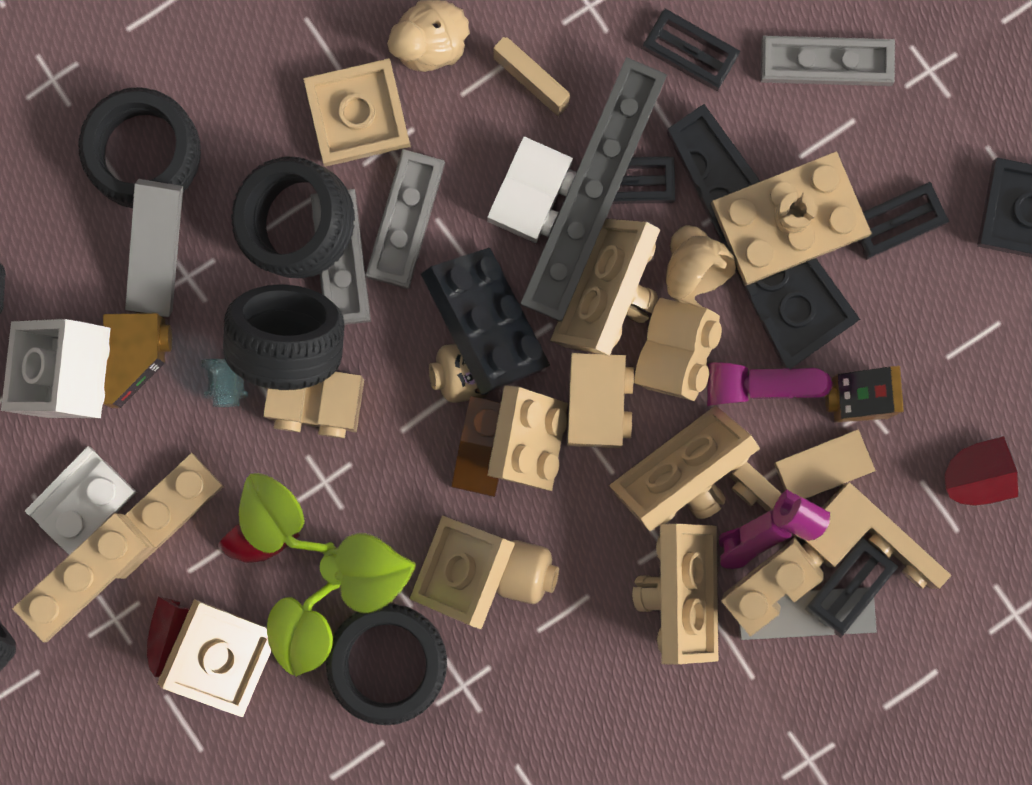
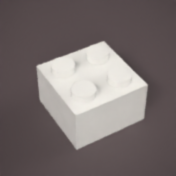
[1,319,110,418]

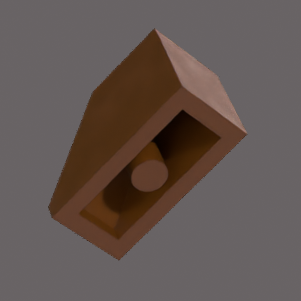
[451,396,501,497]

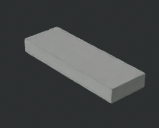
[761,36,895,86]
[366,149,445,289]
[125,179,183,317]
[310,189,371,325]
[739,587,877,640]

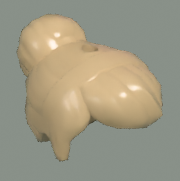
[387,0,470,72]
[666,225,736,307]

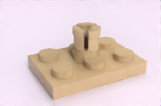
[711,151,872,286]
[550,219,660,356]
[609,405,760,532]
[632,524,718,664]

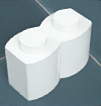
[487,137,577,243]

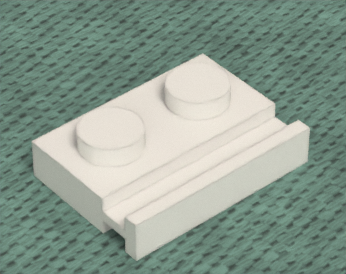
[25,446,137,555]

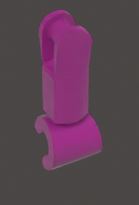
[707,362,833,406]
[718,490,830,569]

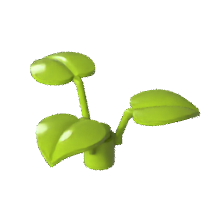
[239,473,415,677]

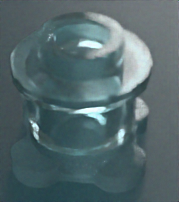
[201,359,248,407]

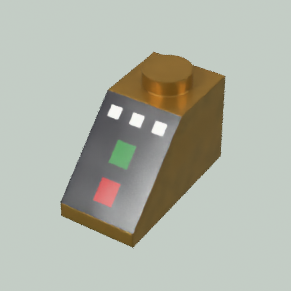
[103,313,172,408]
[825,366,904,423]

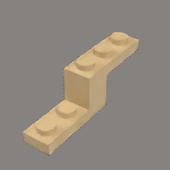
[12,453,224,642]
[729,462,952,589]

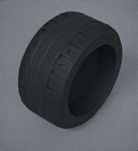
[78,87,201,209]
[231,156,355,279]
[223,284,345,390]
[326,604,447,725]

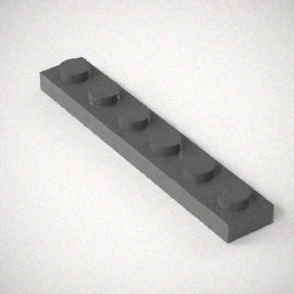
[520,57,668,322]

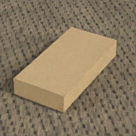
[493,37,570,117]
[774,429,875,499]

